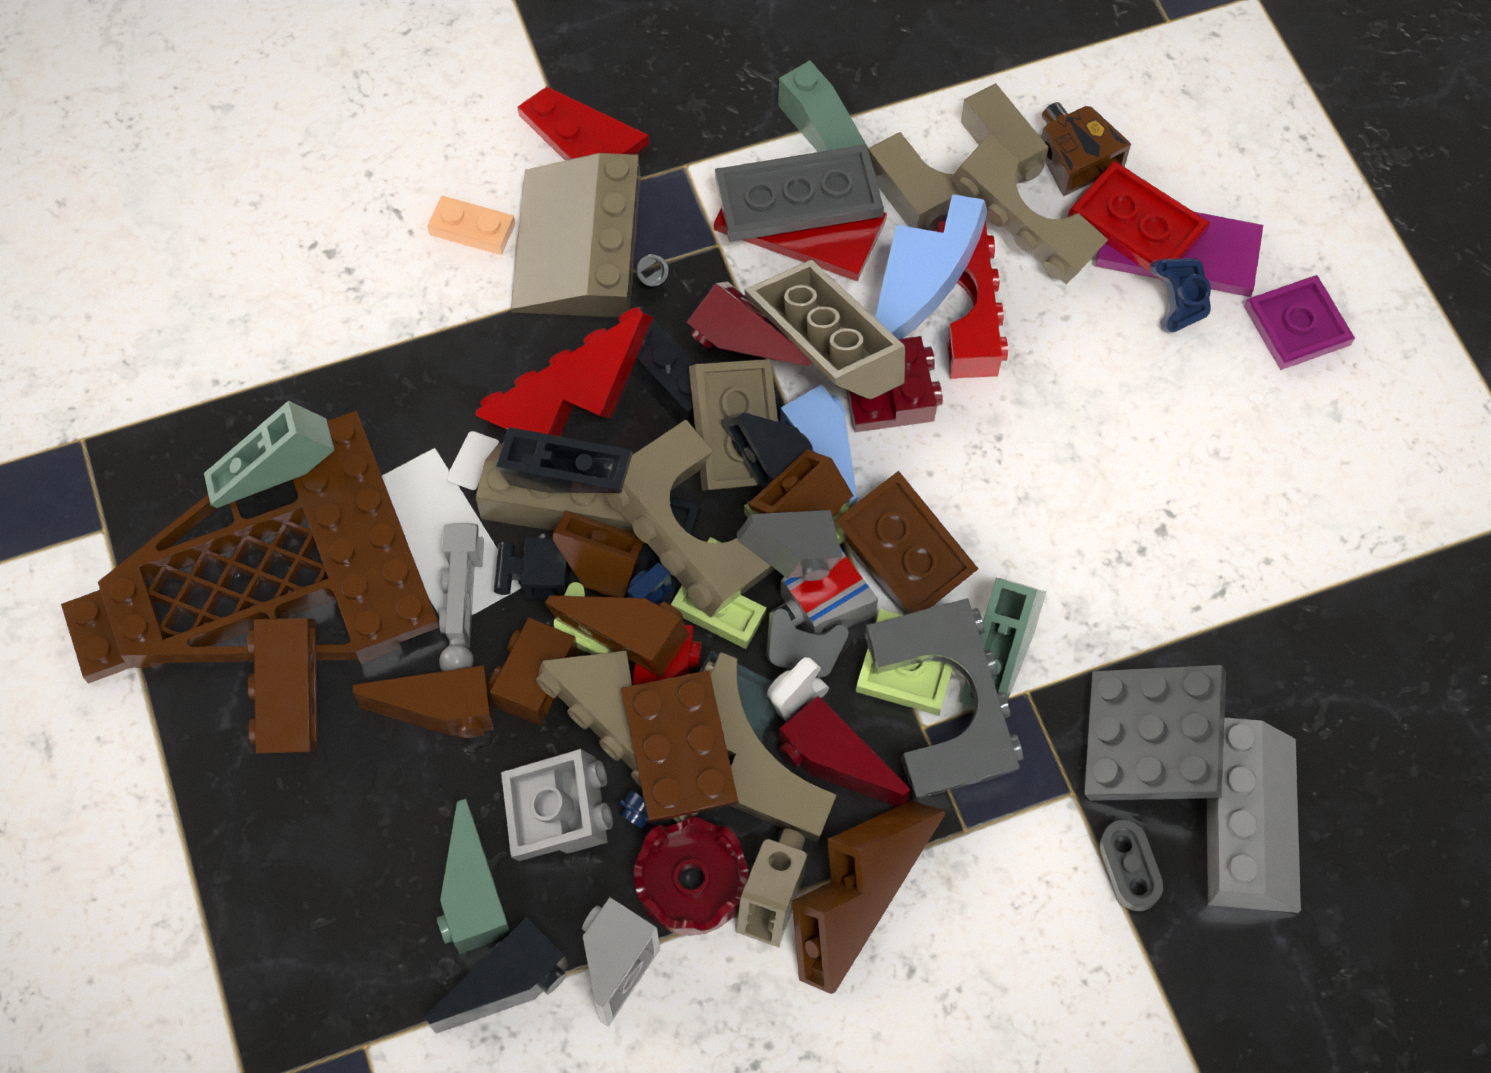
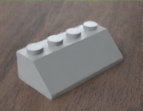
[1207,718,1301,913]

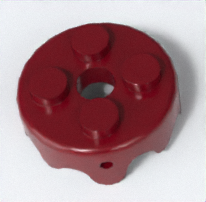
[634,817,748,936]

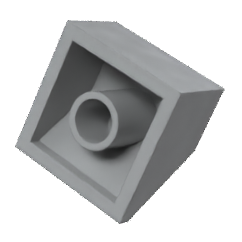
[582,897,660,1027]

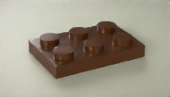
[834,470,979,615]
[621,670,738,823]

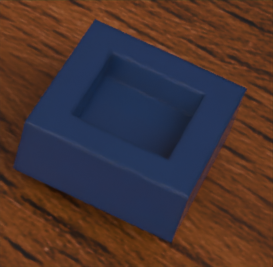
[627,563,672,605]

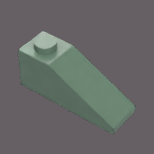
[778,61,868,152]
[204,401,334,508]
[960,577,1047,707]
[437,799,511,954]

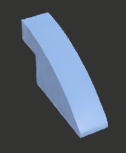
[875,194,988,339]

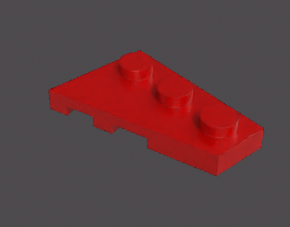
[517,86,649,161]

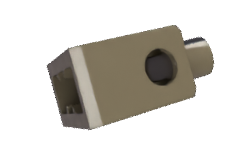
[736,829,808,947]

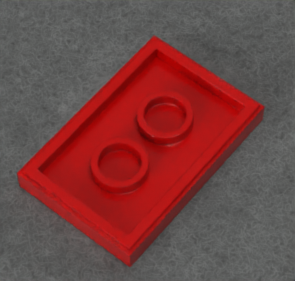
[1067,161,1210,281]

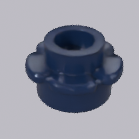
[618,790,657,829]

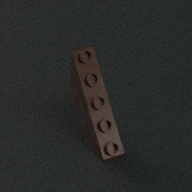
[792,800,945,994]

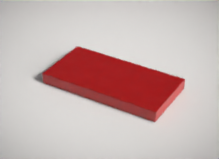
[714,163,887,281]

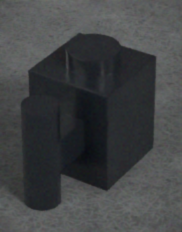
[494,534,571,602]

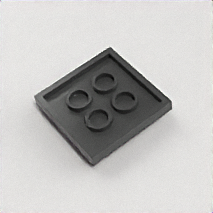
[1085,665,1226,801]

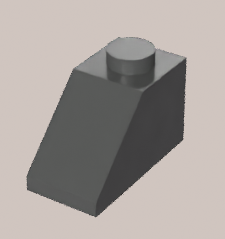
[737,510,842,581]

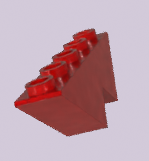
[475,307,653,436]

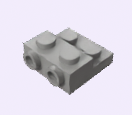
[501,749,613,861]

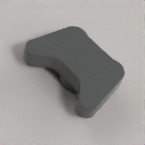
[766,608,849,677]

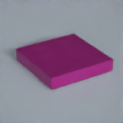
[1244,275,1355,370]

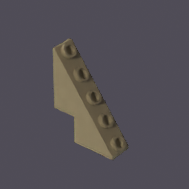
[536,651,698,823]

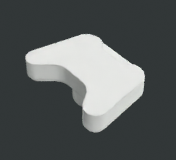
[767,657,829,722]

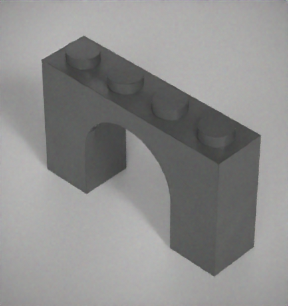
[864,598,1023,800]

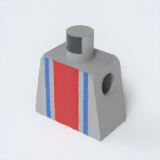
[769,548,878,634]

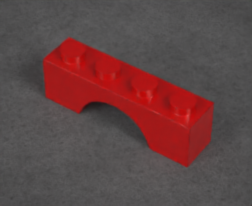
[937,220,1008,379]

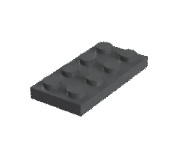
[715,144,884,242]

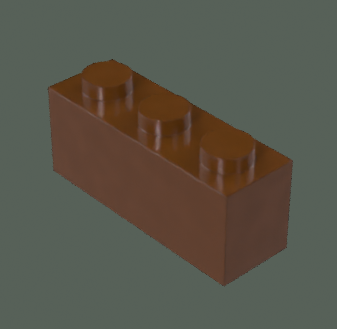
[247,618,318,754]

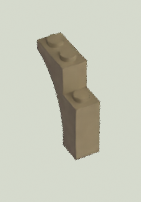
[704,652,836,842]

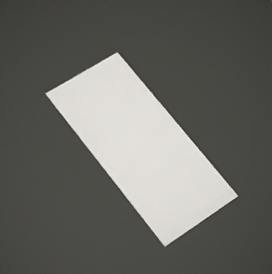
[382,448,522,615]

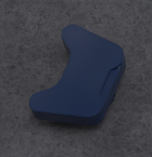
[1150,258,1211,332]

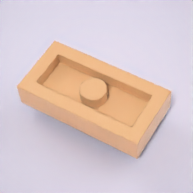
[427,196,516,255]

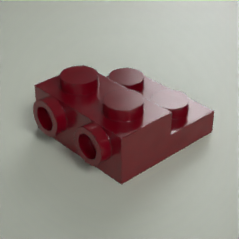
[846,336,943,433]

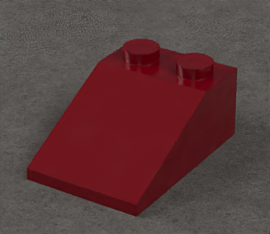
[686,281,814,367]

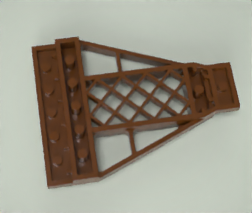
[61,410,440,684]

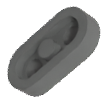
[1100,820,1163,911]

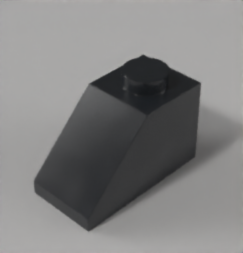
[721,412,813,491]

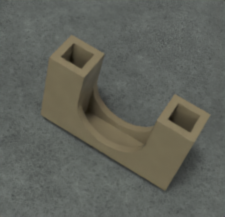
[868,83,1048,231]
[605,420,775,618]

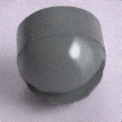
[636,254,668,286]

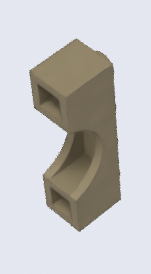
[950,133,1108,284]

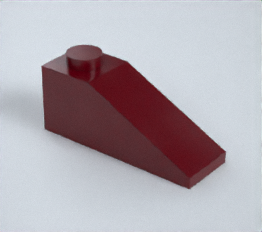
[778,696,910,807]

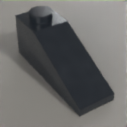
[496,427,633,493]
[423,917,569,1034]

